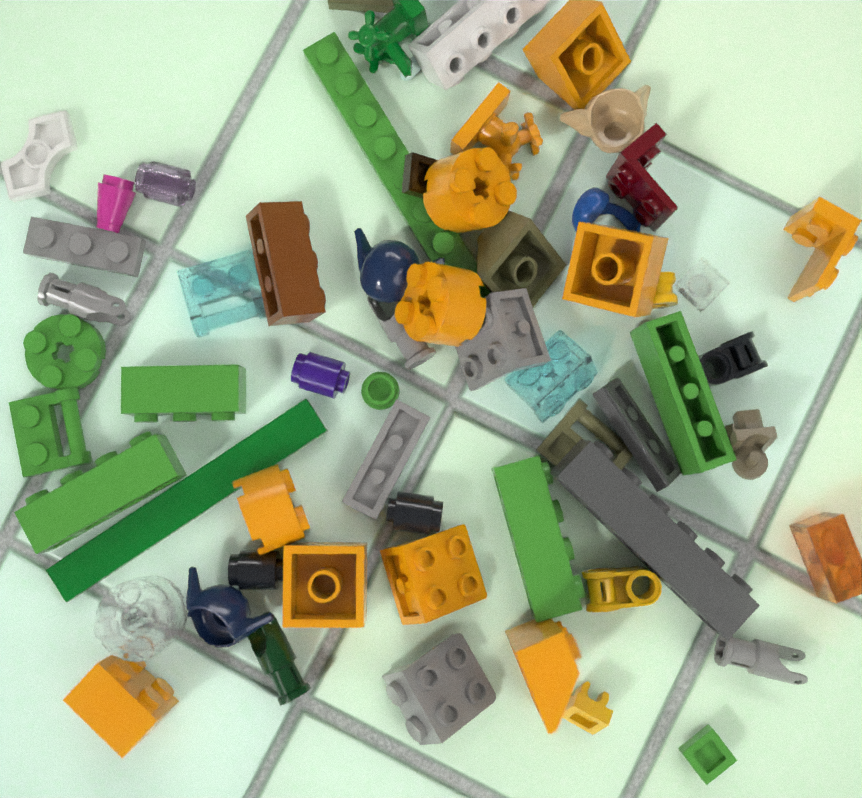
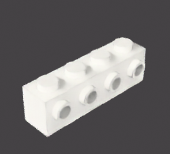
[407,0,550,91]

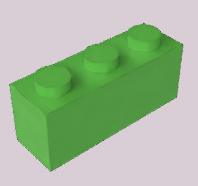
[121,365,246,423]

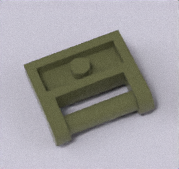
[535,398,633,470]

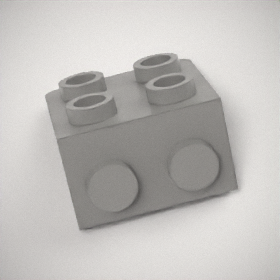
[382,633,496,745]

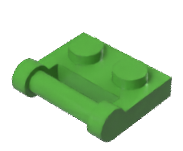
[9,387,93,477]

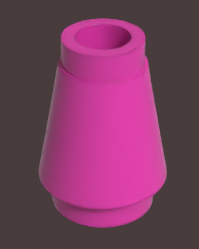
[96,174,136,233]

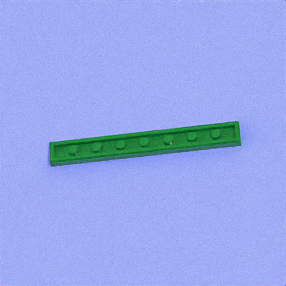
[46,399,328,603]

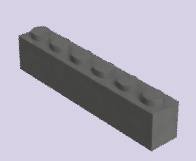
[550,439,760,640]

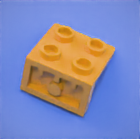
[783,196,862,302]
[380,524,487,625]

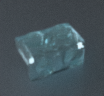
[504,329,598,423]

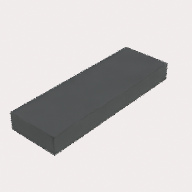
[592,377,681,492]

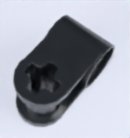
[698,331,768,387]

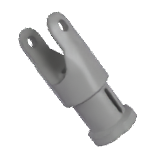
[37,272,131,326]
[367,296,437,370]
[714,635,808,685]

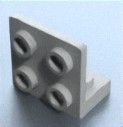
[455,288,551,391]

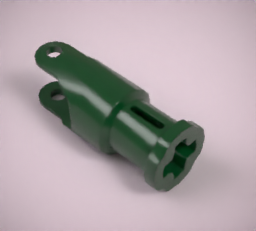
[248,612,311,706]

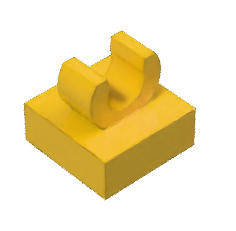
[562,681,614,735]

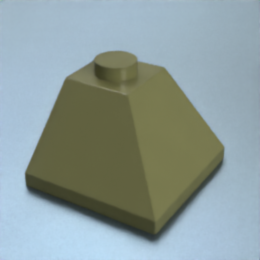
[477,210,566,307]

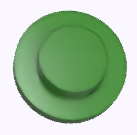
[361,372,400,410]

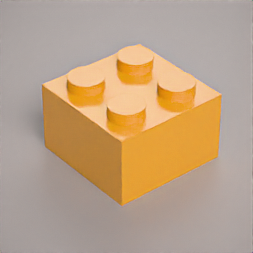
[562,222,669,317]
[282,542,367,628]
[63,648,179,759]

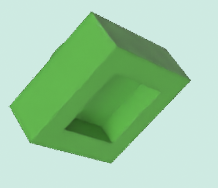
[678,724,738,785]

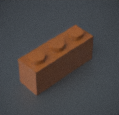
[245,201,326,326]

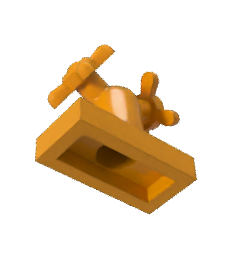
[450,82,543,180]

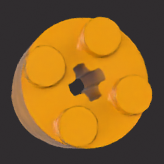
[423,147,517,233]
[395,262,486,347]
[232,464,310,555]

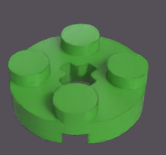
[23,314,106,390]

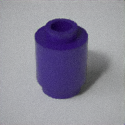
[291,352,351,399]

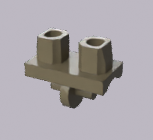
[725,409,778,480]

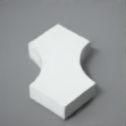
[1,110,78,203]

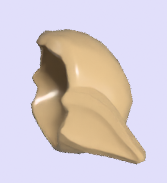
[560,84,651,153]

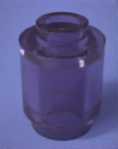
[135,161,196,207]

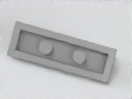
[23,216,146,277]
[342,399,431,520]

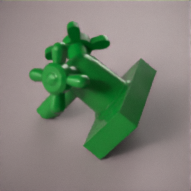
[348,0,428,78]

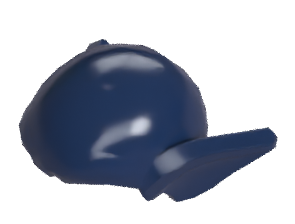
[354,228,445,303]
[186,566,274,648]

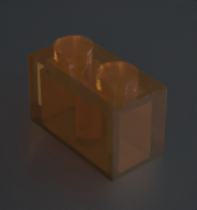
[789,512,862,603]

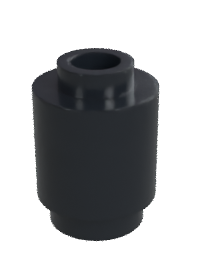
[386,491,443,535]
[228,550,283,590]

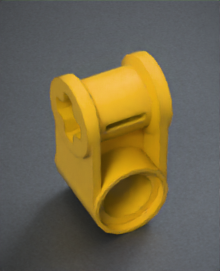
[582,566,662,612]

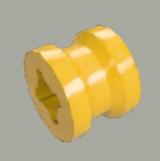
[652,272,678,309]

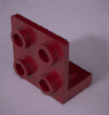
[605,122,678,232]

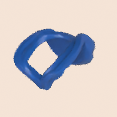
[572,187,641,232]

